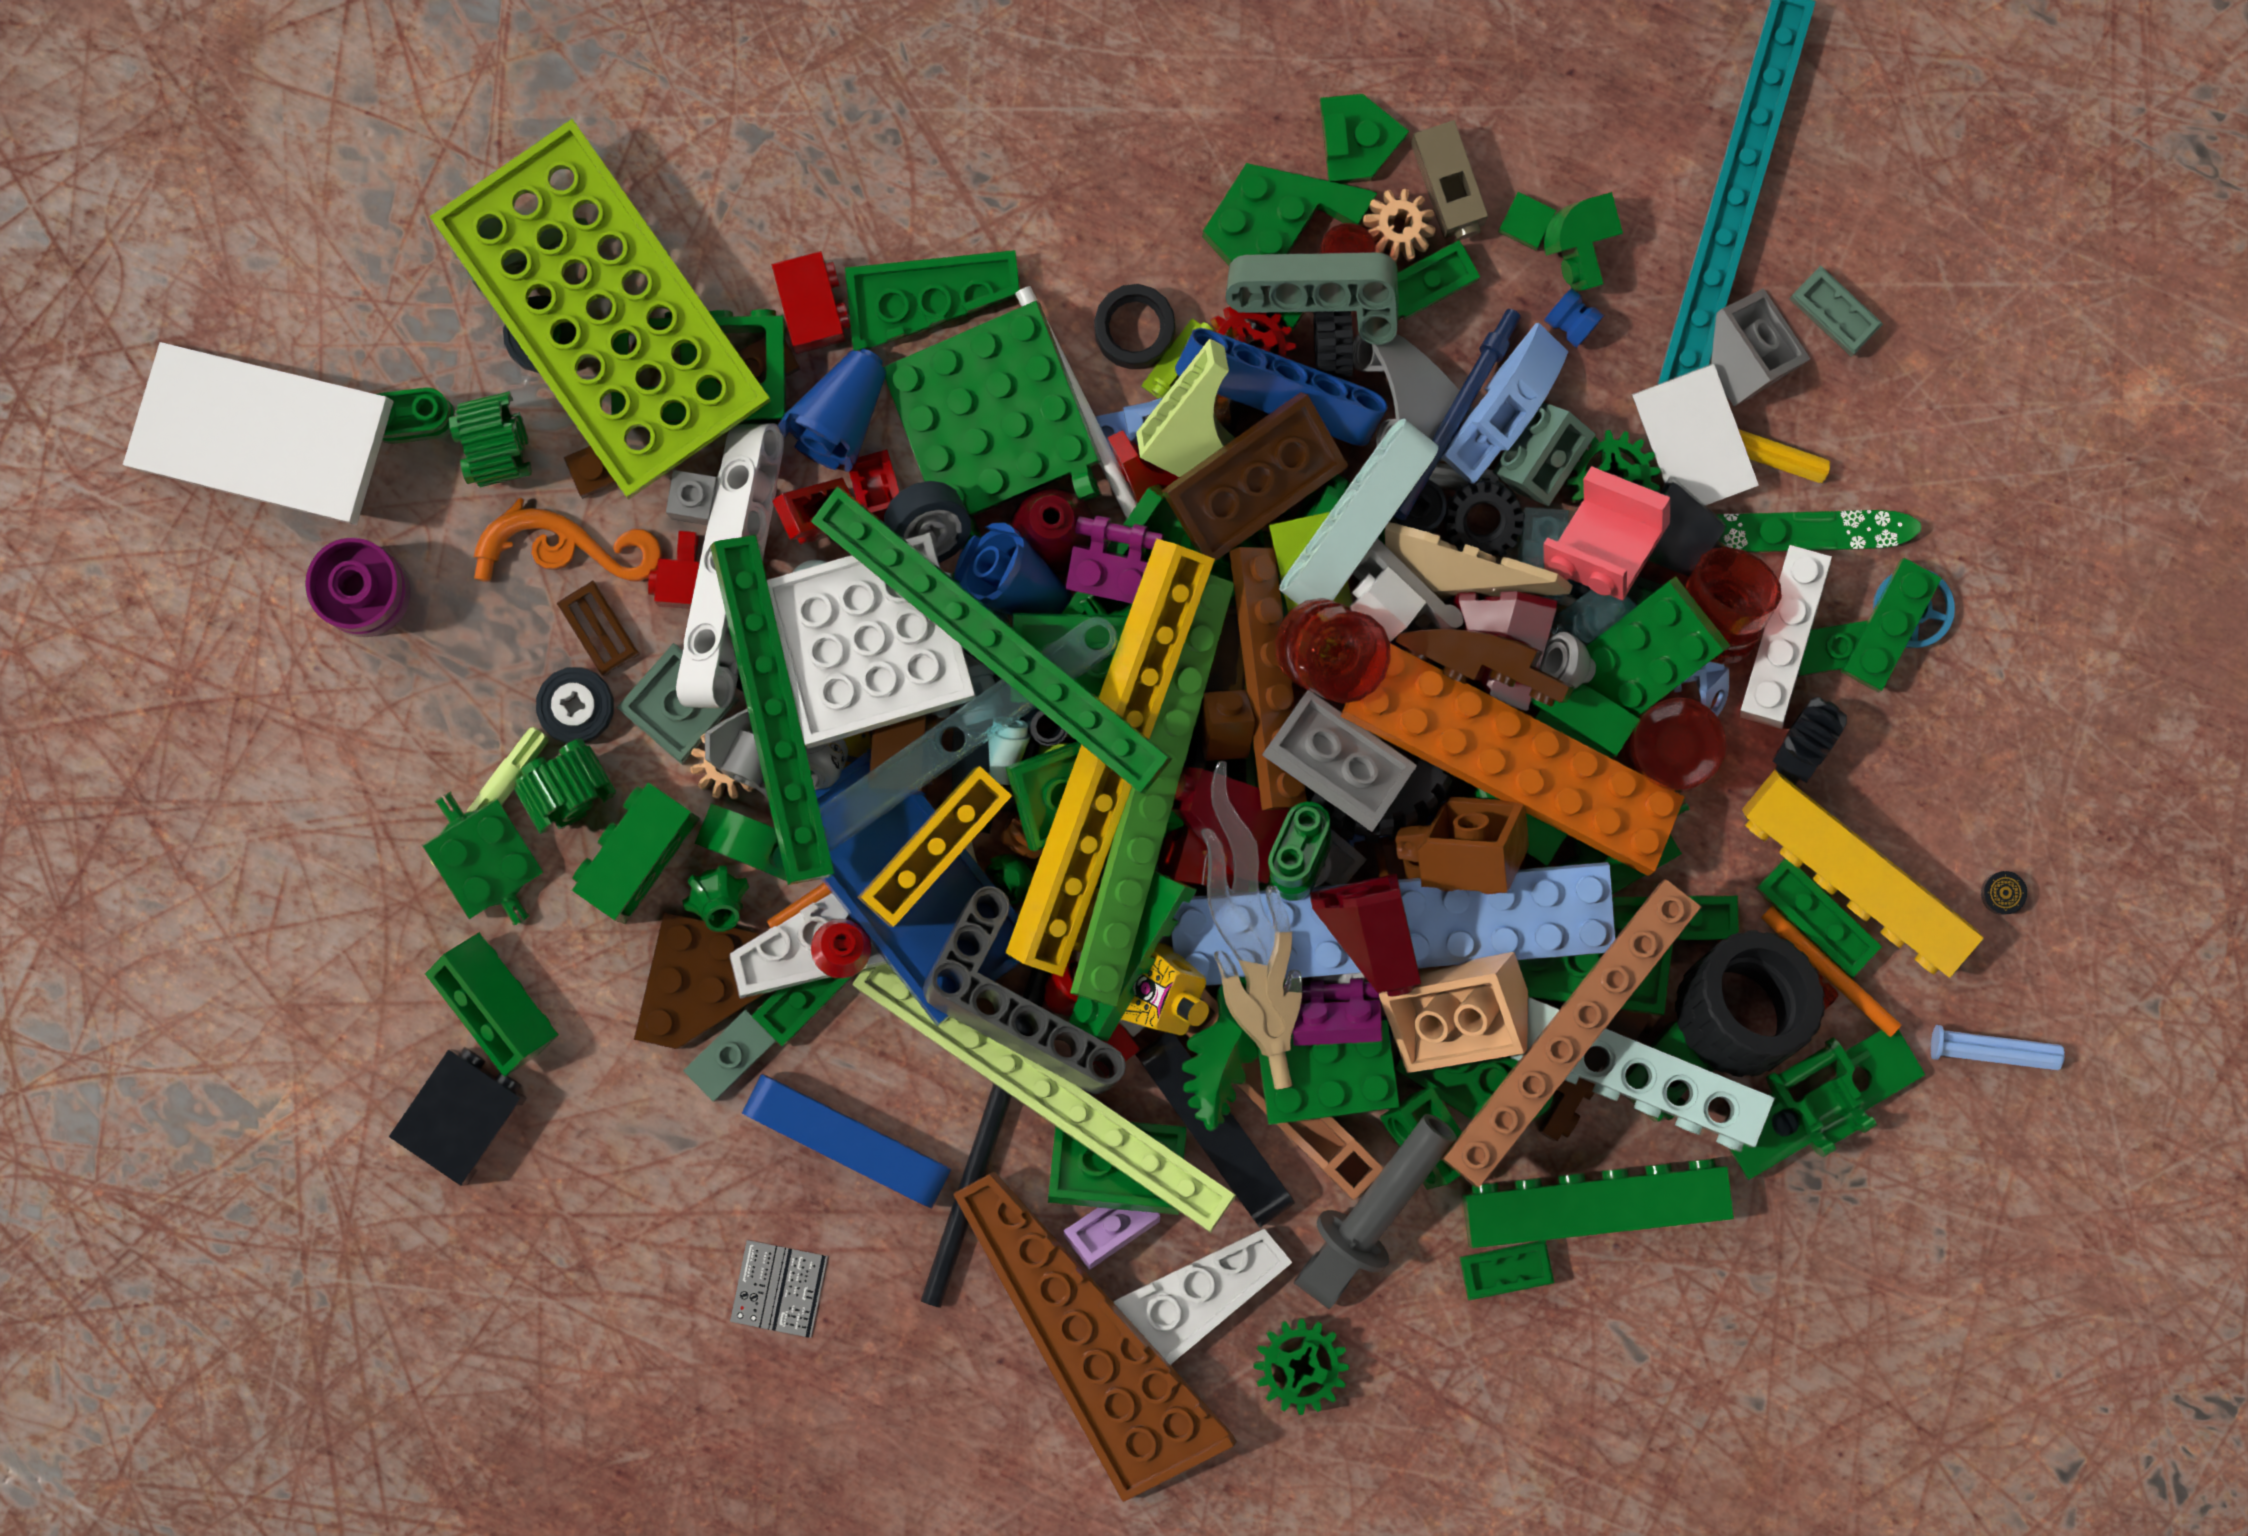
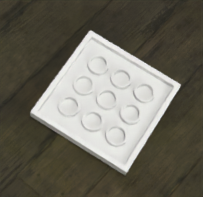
[767,533,977,749]

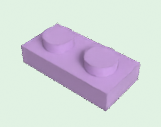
[1064,1207,1160,1270]

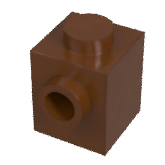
[1197,690,1255,761]

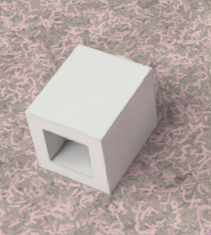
[1346,567,1426,643]

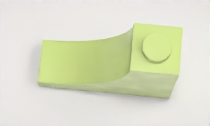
[1136,339,1235,477]

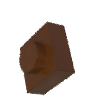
[563,446,617,499]

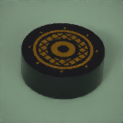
[1981,871,2027,915]

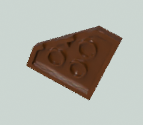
[634,912,768,1049]

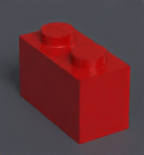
[771,251,851,354]

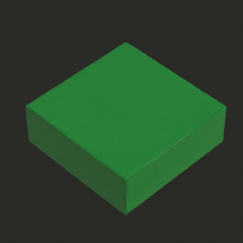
[1498,192,1556,251]

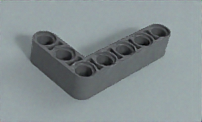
[923,886,1126,1094]

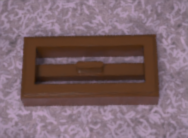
[557,580,640,677]

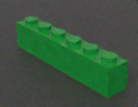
[1462,1158,1734,1248]

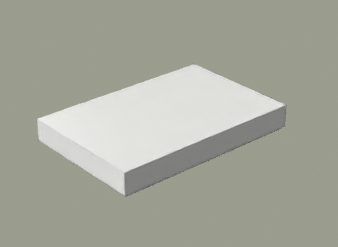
[1632,364,1759,505]

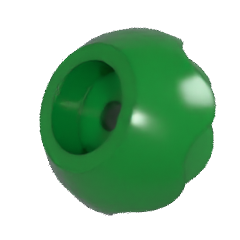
[986,854,1033,904]

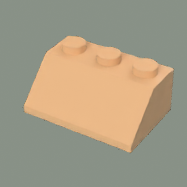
[1379,952,1528,1073]

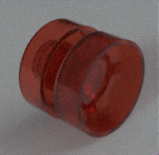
[1624,698,1726,794]

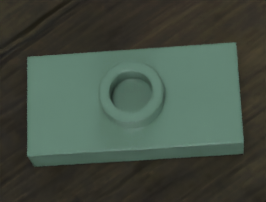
[1789,265,1883,357]
[683,1010,776,1102]

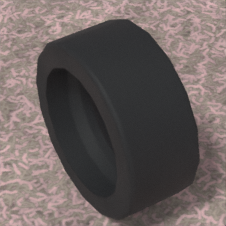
[1094,284,1176,370]

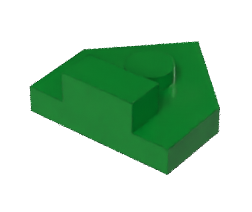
[1319,94,1409,184]

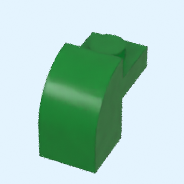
[1544,192,1623,292]
[694,804,787,881]

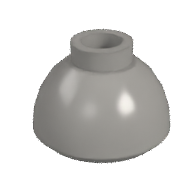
[1540,632,1596,689]

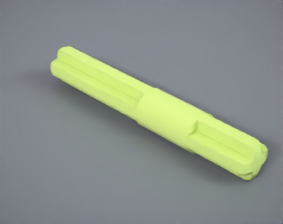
[430,727,549,867]

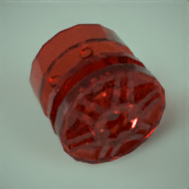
[1684,547,1782,664]
[1275,598,1391,703]

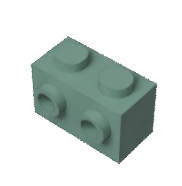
[1493,402,1596,506]

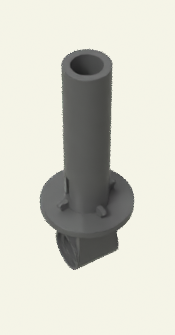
[1294,1114,1457,1309]

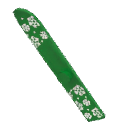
[1716,510,1922,553]

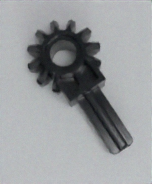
[1745,697,1847,820]

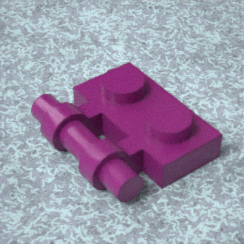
[1066,515,1164,604]
[1292,978,1382,1046]

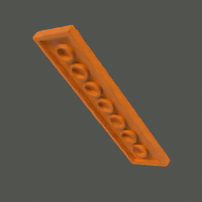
[1340,637,1684,876]

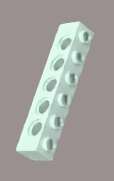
[1510,997,1774,1152]

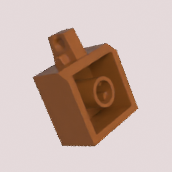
[1396,797,1529,894]

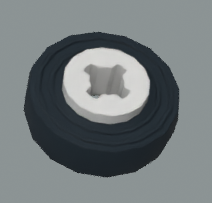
[536,667,614,744]

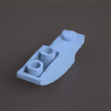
[1441,323,1569,483]

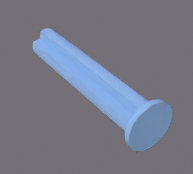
[1931,1025,2065,1070]

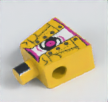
[1121,943,1209,1036]

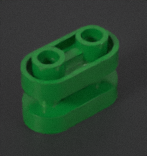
[377,387,455,444]
[1268,802,1332,901]

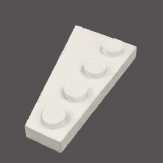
[1113,1228,1292,1365]

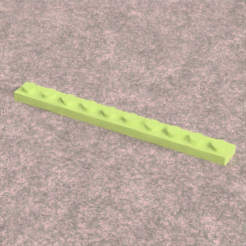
[852,964,1236,1233]

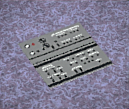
[730,1240,828,1338]

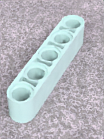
[1279,418,1438,617]

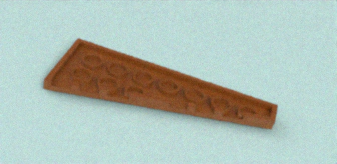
[953,1171,1237,1502]

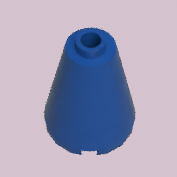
[778,349,886,472]
[954,523,1072,616]

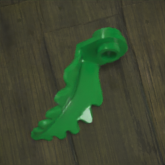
[1182,977,1258,1131]

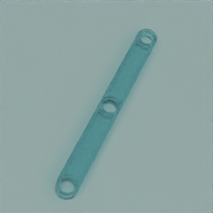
[819,617,1118,853]

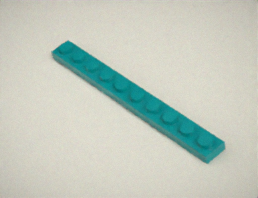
[1657,0,1816,385]

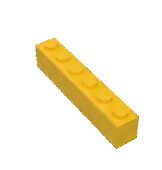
[1742,770,1984,978]

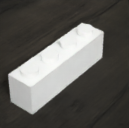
[1740,545,1832,729]

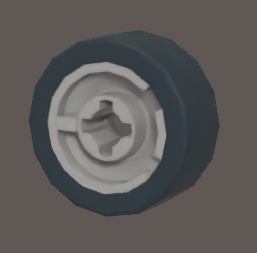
[884,481,971,563]

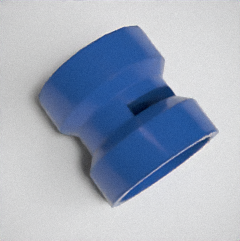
[1544,288,1605,348]

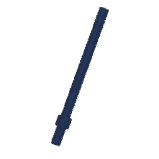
[1393,309,1521,520]

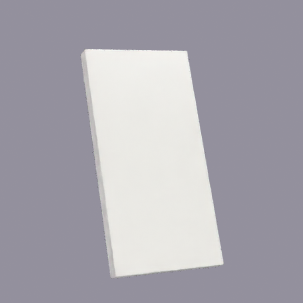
[123,342,393,526]

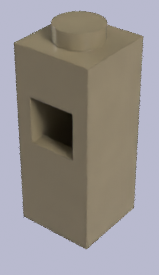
[1411,120,1488,240]

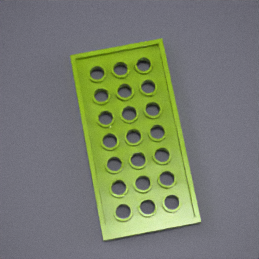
[429,119,771,500]

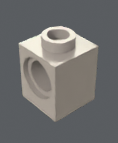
[666,470,717,525]

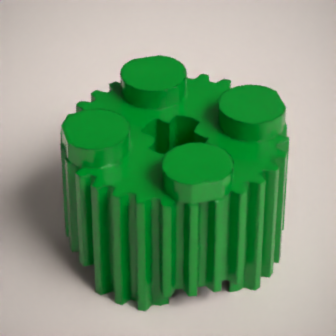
[449,391,532,488]
[514,738,616,834]

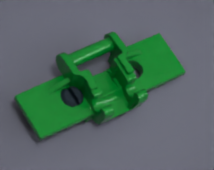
[1729,1029,1925,1180]

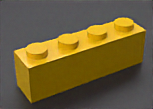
[857,766,1012,927]

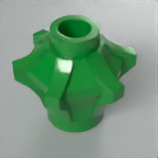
[682,865,750,932]

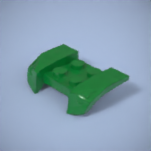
[1464,684,1640,866]

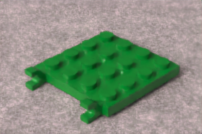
[883,301,1102,549]

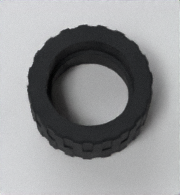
[1675,930,1825,1077]

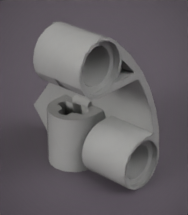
[1353,334,1474,461]
[705,709,768,797]

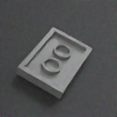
[1262,690,1417,832]

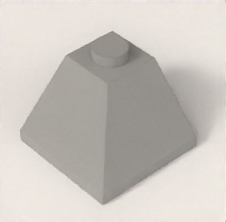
[1711,288,1811,406]

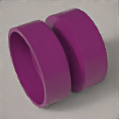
[305,538,410,637]

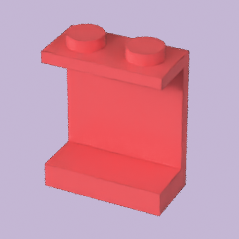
[1543,466,1670,601]

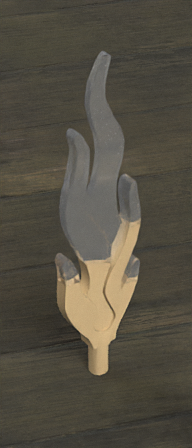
[1201,761,1302,1089]

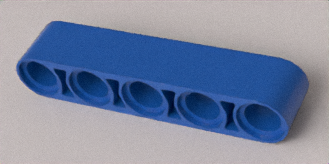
[1175,328,1388,446]
[742,1074,952,1209]

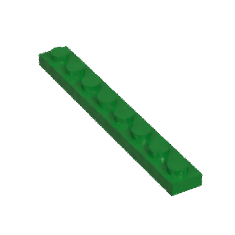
[710,535,834,885]

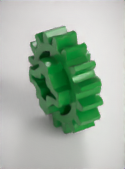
[1565,430,1661,504]
[1253,1318,1349,1415]

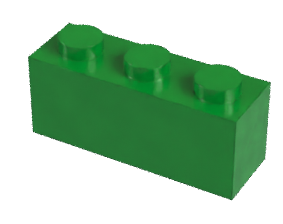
[425,932,559,1077]

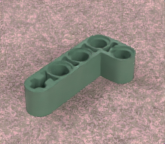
[1225,253,1399,345]

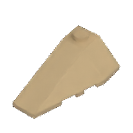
[1385,522,1573,603]

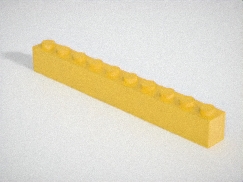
[1006,538,1215,977]

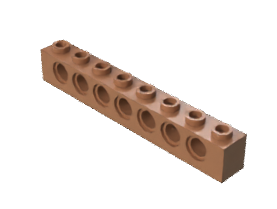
[1441,879,1701,1187]

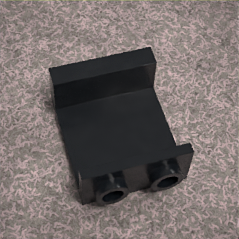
[389,1047,527,1186]

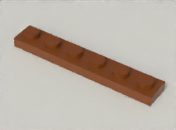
[1229,547,1307,811]

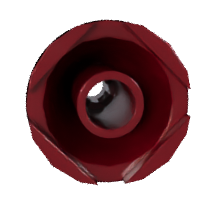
[1011,488,1094,574]

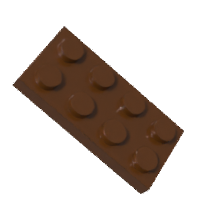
[1161,392,1348,562]

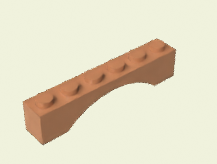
[1185,989,1383,1201]

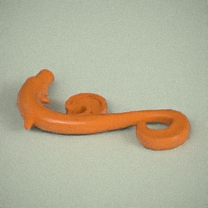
[473,498,662,582]

